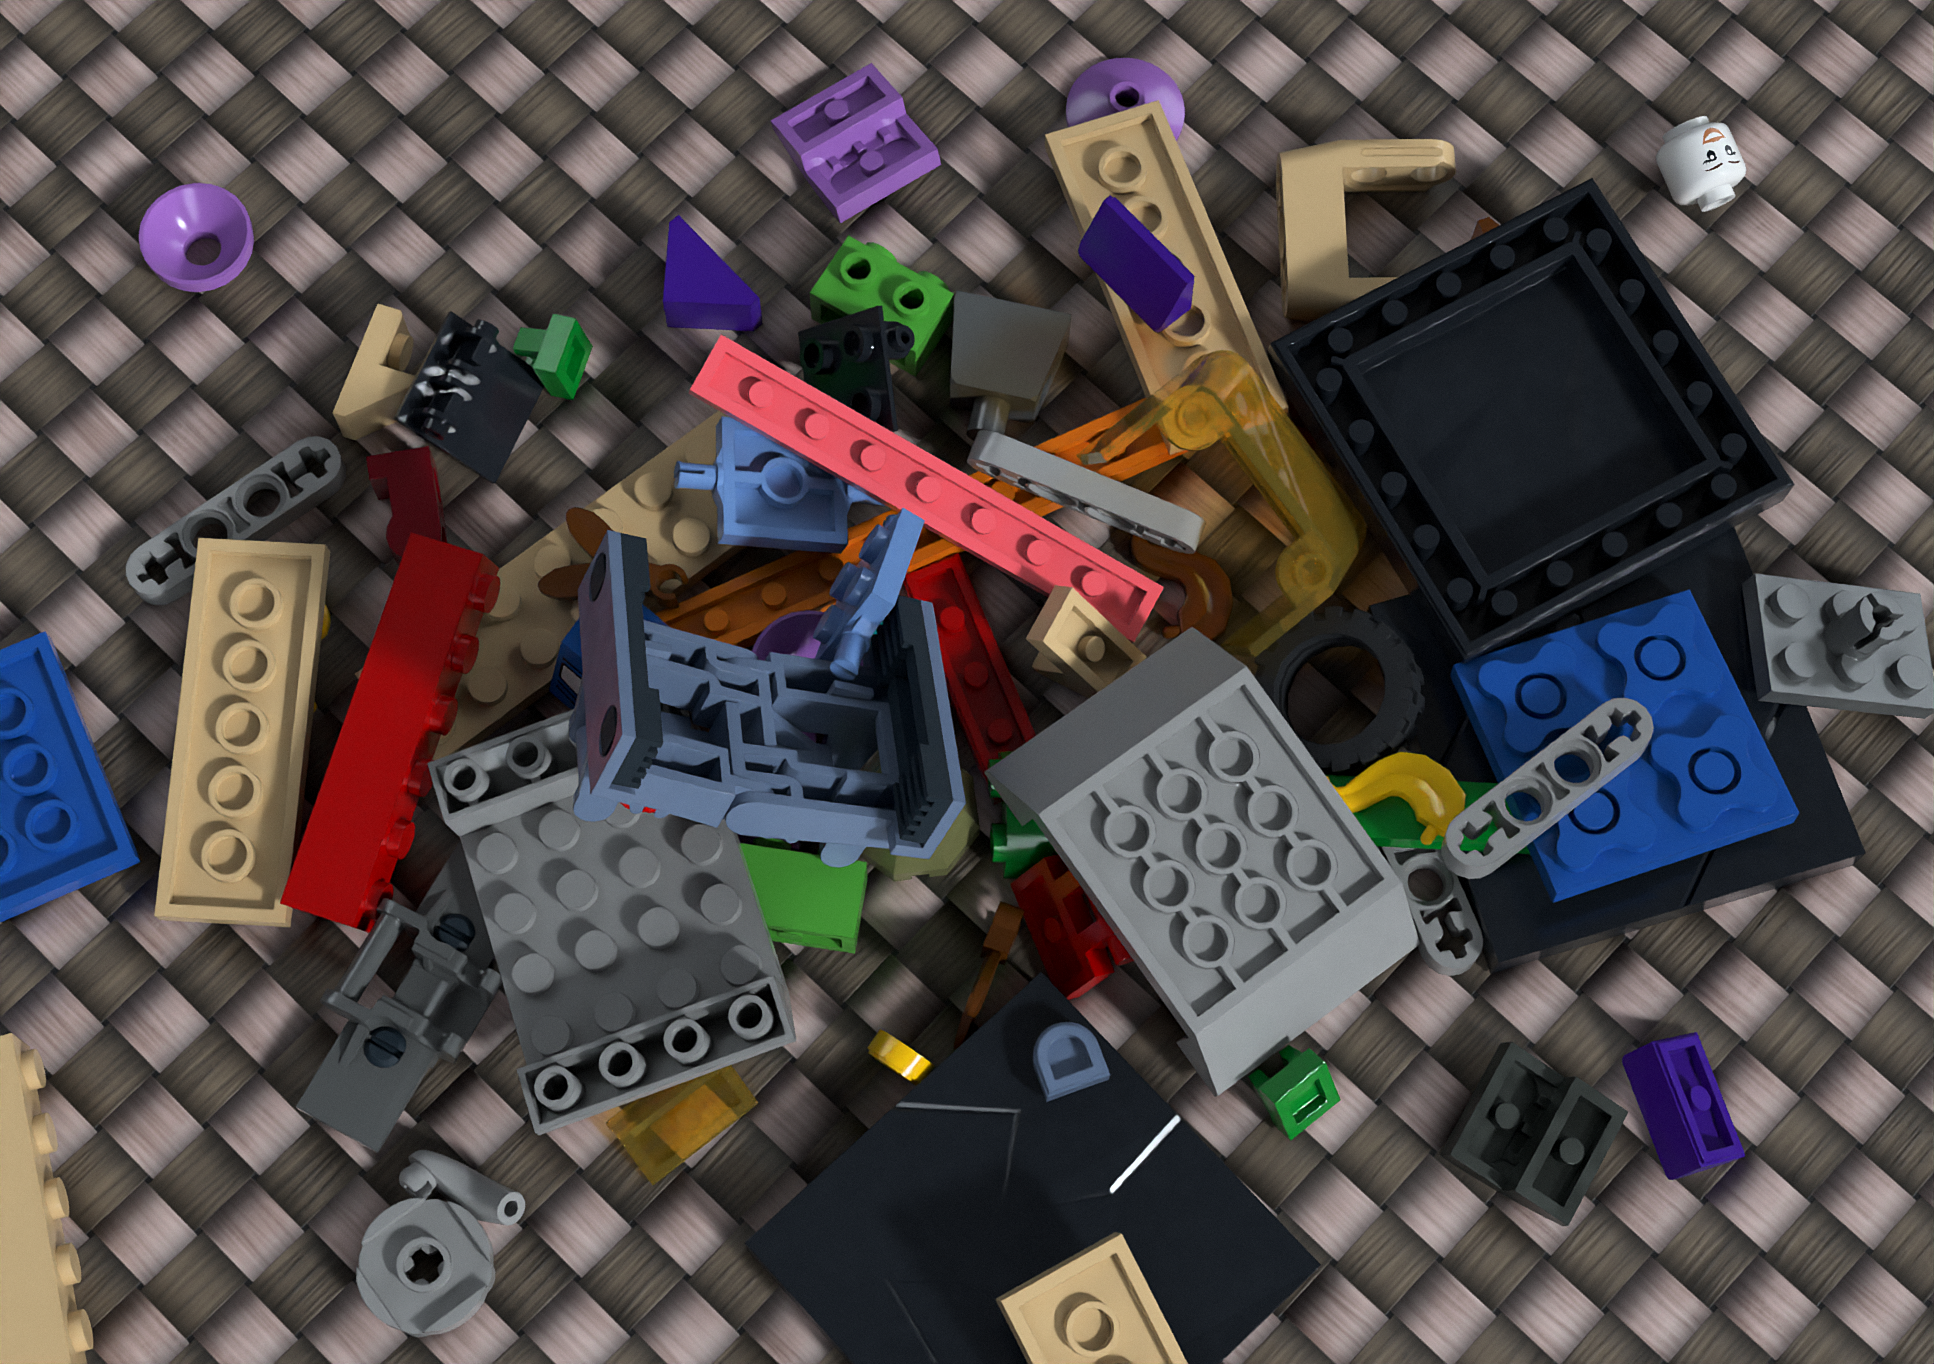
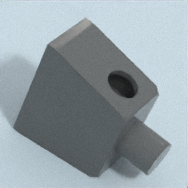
[950,290,1072,441]

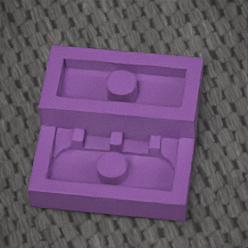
[771,63,941,223]

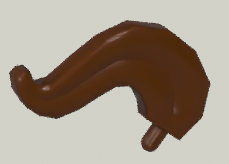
[1129,534,1234,642]

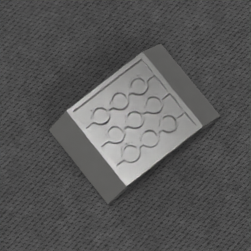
[984,627,1420,1097]
[427,702,797,1135]

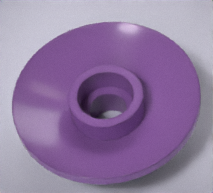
[1066,58,1185,141]

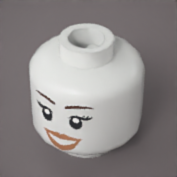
[1656,116,1746,212]

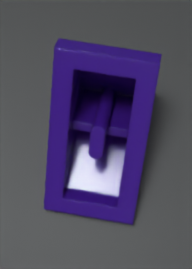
[663,215,763,331]

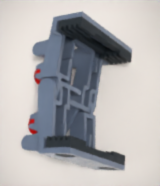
[568,530,966,867]

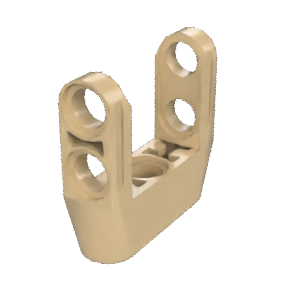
[1276,139,1456,323]

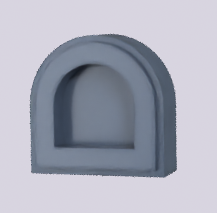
[1033,1022,1110,1102]

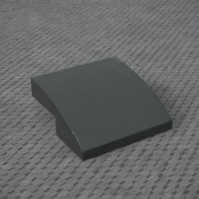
[1440,1042,1628,1226]

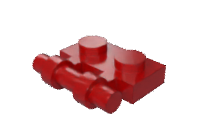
[1010,855,1134,1000]

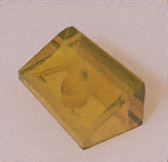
[606,1065,759,1185]

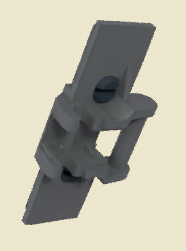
[296,840,502,1153]

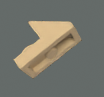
[333,303,415,440]
[1026,585,1146,698]

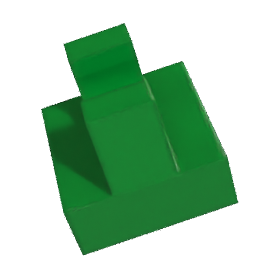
[512,314,593,400]
[1248,1044,1341,1141]

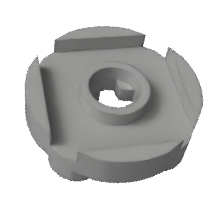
[356,1198,495,1337]

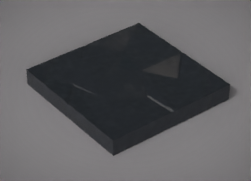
[1267,178,1795,665]
[1367,527,1866,974]
[745,972,1321,1364]

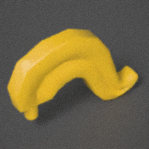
[1327,751,1466,845]

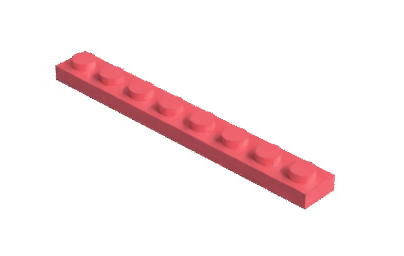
[689,335,1164,643]

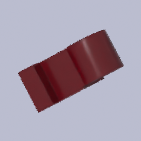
[366,446,448,566]

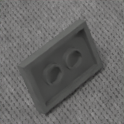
[1742,573,1934,719]

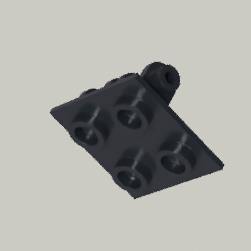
[798,306,915,432]
[393,311,544,484]

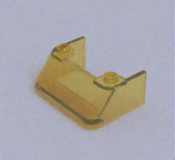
[1076,350,1366,657]

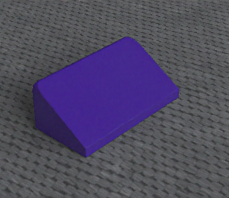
[1078,195,1194,333]
[1622,1032,1745,1180]

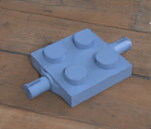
[674,416,886,554]
[813,508,925,680]

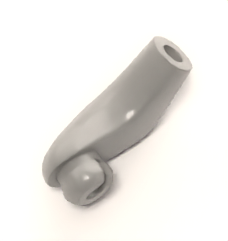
[399,1150,525,1226]

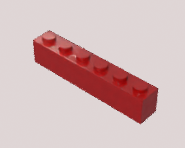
[280,532,501,933]

